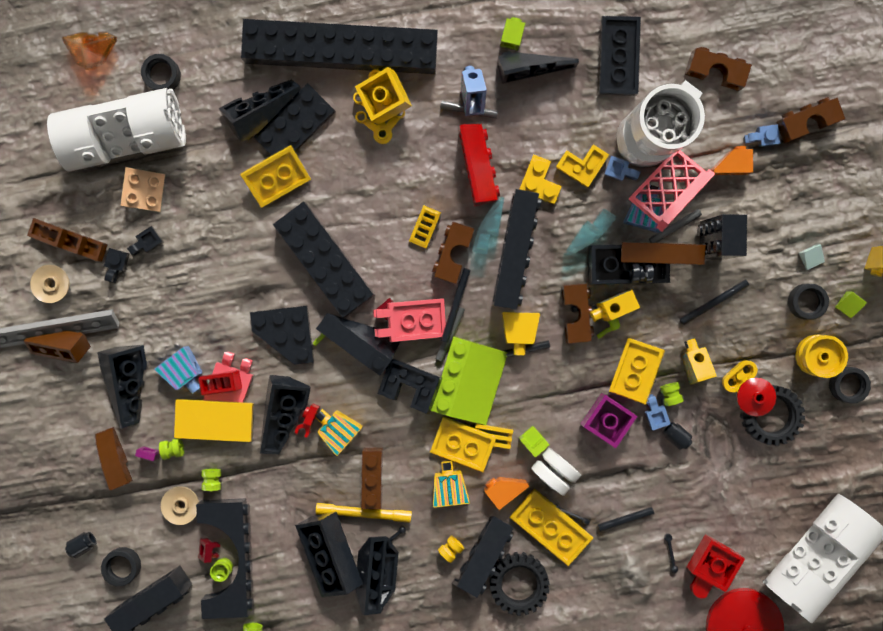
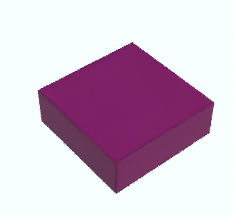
[135,446,160,461]

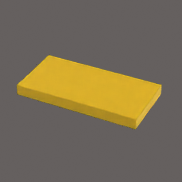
[174,399,254,442]
[510,488,593,566]

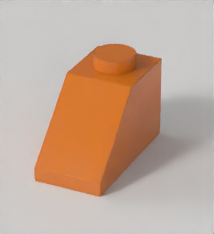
[711,146,753,175]
[484,477,530,510]

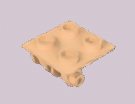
[120,167,165,212]

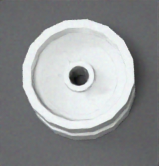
[531,447,581,496]

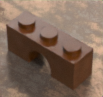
[684,47,752,91]
[776,97,845,143]
[432,222,474,284]
[561,284,594,343]
[361,447,383,509]

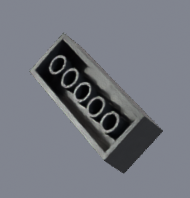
[492,189,541,310]
[273,201,375,318]

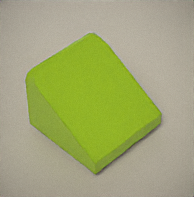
[835,291,867,318]

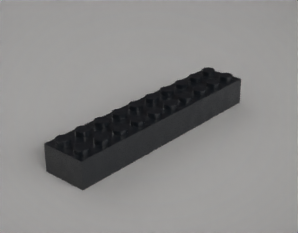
[241,19,438,74]

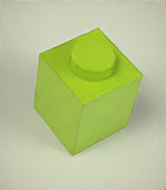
[500,17,525,51]

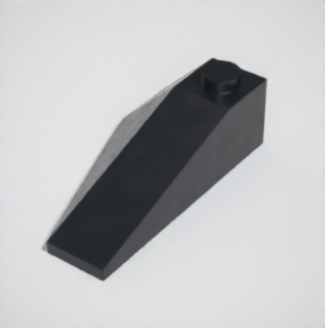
[497,51,579,84]
[219,79,301,142]
[316,313,401,375]
[97,345,147,429]
[260,375,311,455]

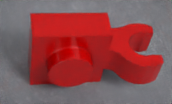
[295,403,320,438]

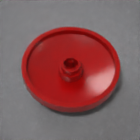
[706,588,784,631]

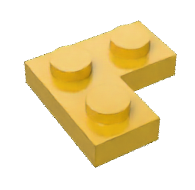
[555,144,609,188]
[519,154,562,205]

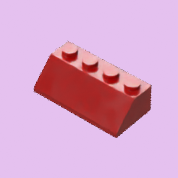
[459,124,500,207]

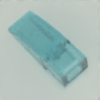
[472,197,504,255]
[564,209,617,256]

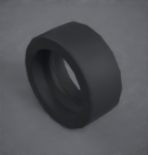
[141,54,181,90]
[788,284,829,320]
[829,367,871,404]
[101,547,141,587]

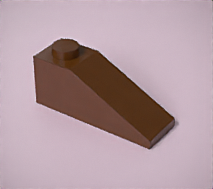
[24,331,91,363]

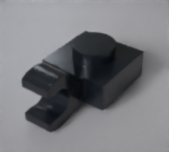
[127,226,164,256]
[104,248,130,283]

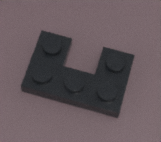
[377,358,442,414]

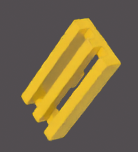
[473,423,513,449]

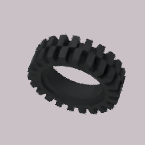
[740,385,805,446]
[489,552,550,616]

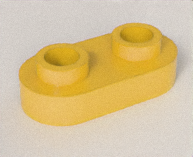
[722,360,758,392]

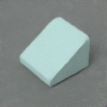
[799,244,825,270]

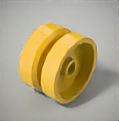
[795,334,848,378]

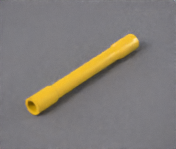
[316,503,412,523]

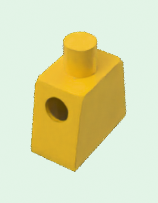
[502,312,540,355]

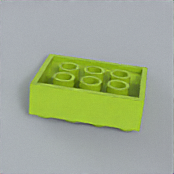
[431,336,507,425]

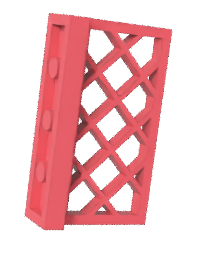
[628,150,715,232]

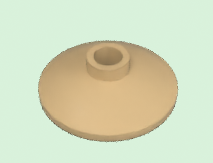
[30,265,70,303]
[161,486,199,525]

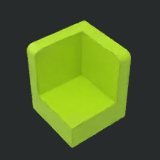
[519,426,550,458]

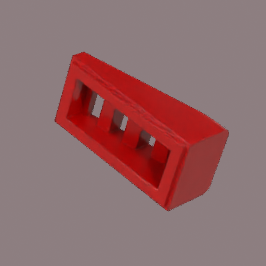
[198,370,242,396]

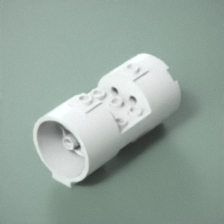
[616,80,705,167]
[47,88,186,172]
[763,494,883,623]

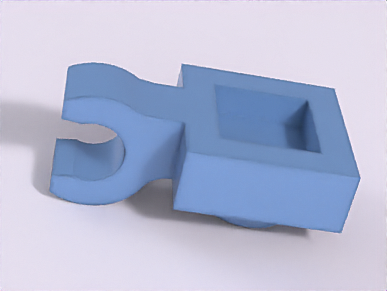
[744,124,780,147]
[604,156,640,181]
[645,394,670,431]

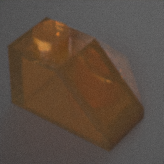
[62,32,117,70]

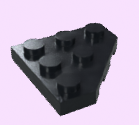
[250,306,314,365]

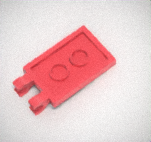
[373,298,446,342]
[203,351,253,402]

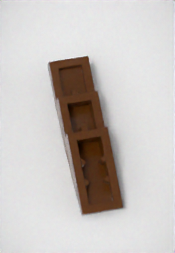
[27,218,108,262]
[621,242,706,265]

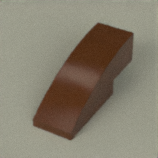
[95,427,133,491]

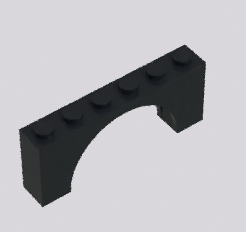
[196,498,254,619]

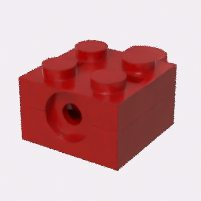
[686,534,745,598]

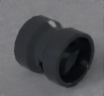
[630,264,654,284]

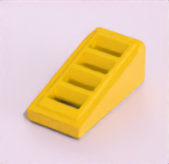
[409,205,441,249]

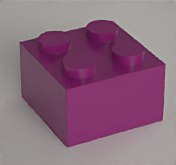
[580,392,637,448]

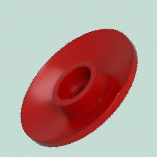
[737,378,776,416]

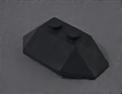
[355,536,399,616]

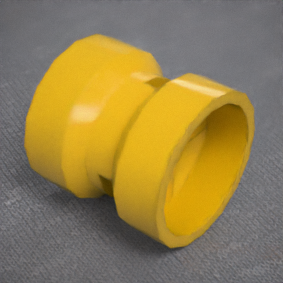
[438,535,465,563]

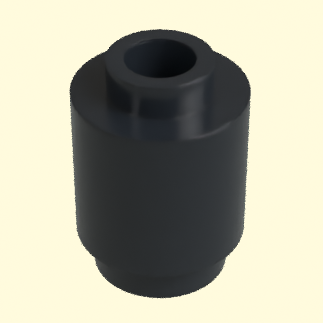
[663,422,693,450]
[65,532,97,558]

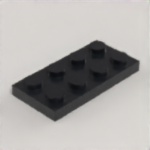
[599,16,641,96]
[254,83,336,155]

